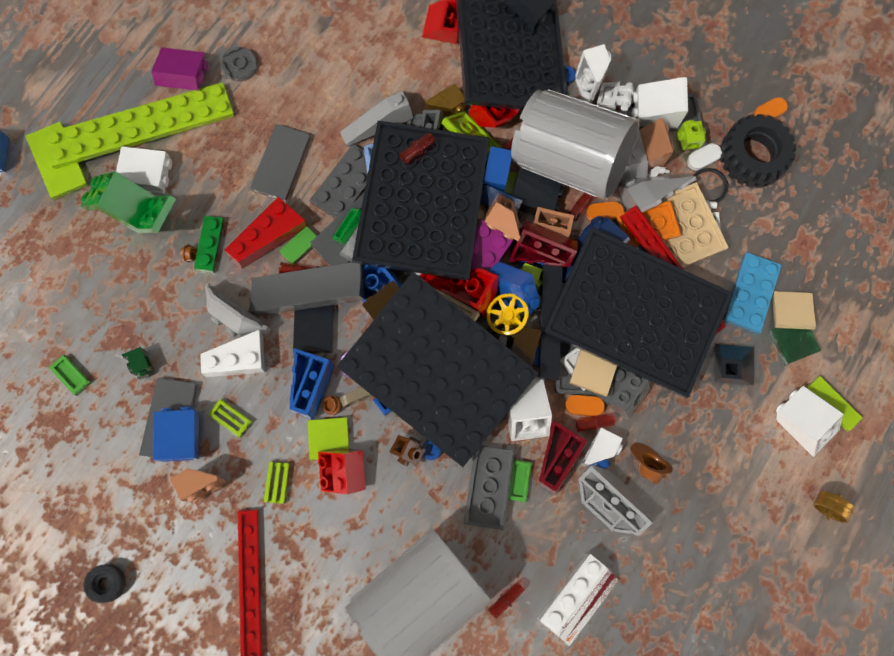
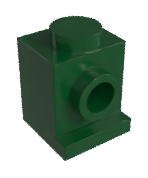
[122,347,154,380]

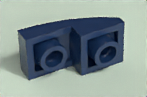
[480,184,523,212]

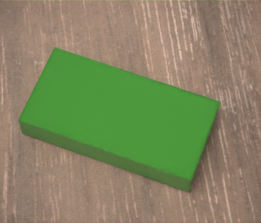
[279,226,316,266]
[48,354,91,396]
[508,460,532,503]

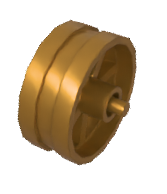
[813,491,855,523]

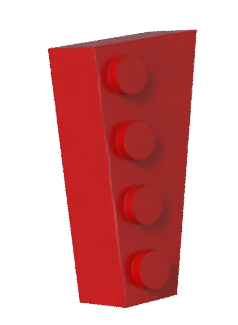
[224,197,308,269]

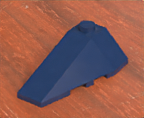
[562,216,630,283]

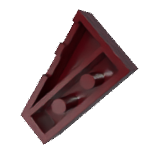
[509,220,578,267]
[539,420,587,495]

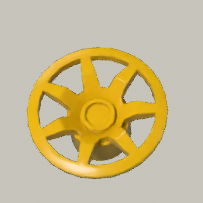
[487,293,529,335]

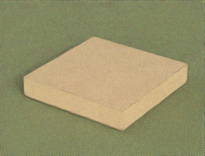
[772,291,816,330]
[569,349,617,397]

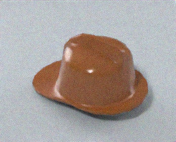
[630,443,673,484]

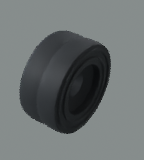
[84,564,126,603]

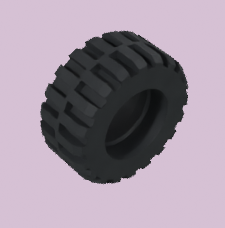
[720,114,796,188]

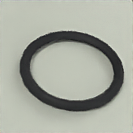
[690,168,728,203]

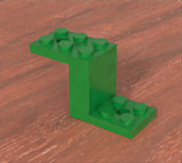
[80,171,176,233]

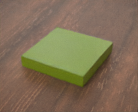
[307,417,349,461]

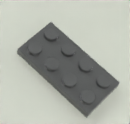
[310,144,368,219]

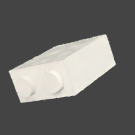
[116,146,172,193]

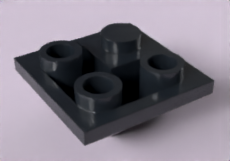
[714,344,754,385]

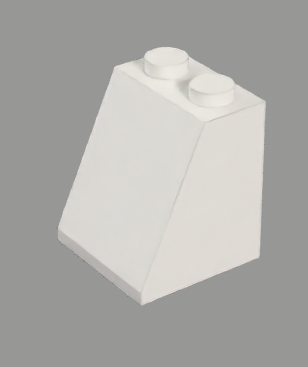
[632,77,688,128]
[507,377,552,441]
[776,386,844,457]

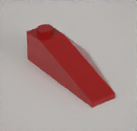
[469,105,520,128]
[419,268,499,318]

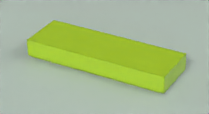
[807,376,863,432]

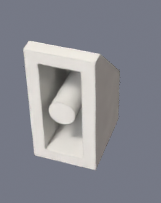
[581,428,623,466]

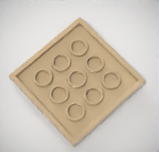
[661,182,729,268]

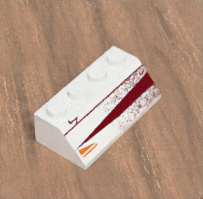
[537,554,618,646]

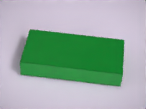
[332,208,361,245]

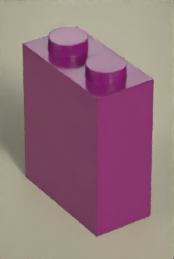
[151,47,209,91]

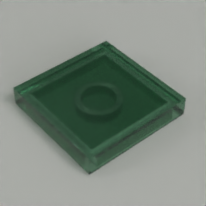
[768,328,821,365]

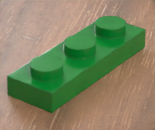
[194,215,225,273]

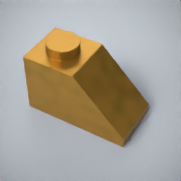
[425,83,466,116]

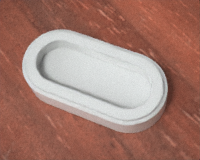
[687,144,722,171]

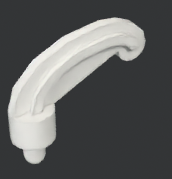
[648,166,670,177]

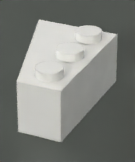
[201,330,265,378]

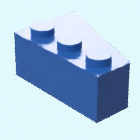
[289,348,335,420]

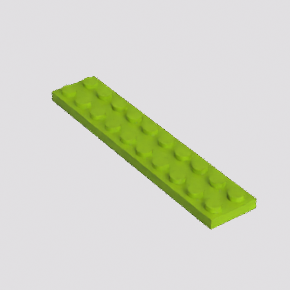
[43,82,234,169]

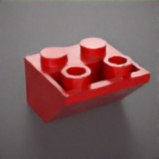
[422,0,459,44]
[318,449,366,495]

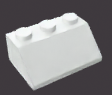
[574,44,611,104]

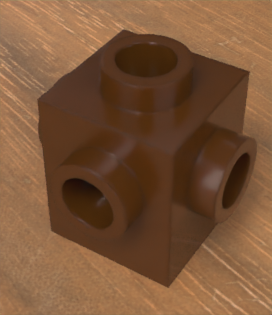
[389,434,426,467]

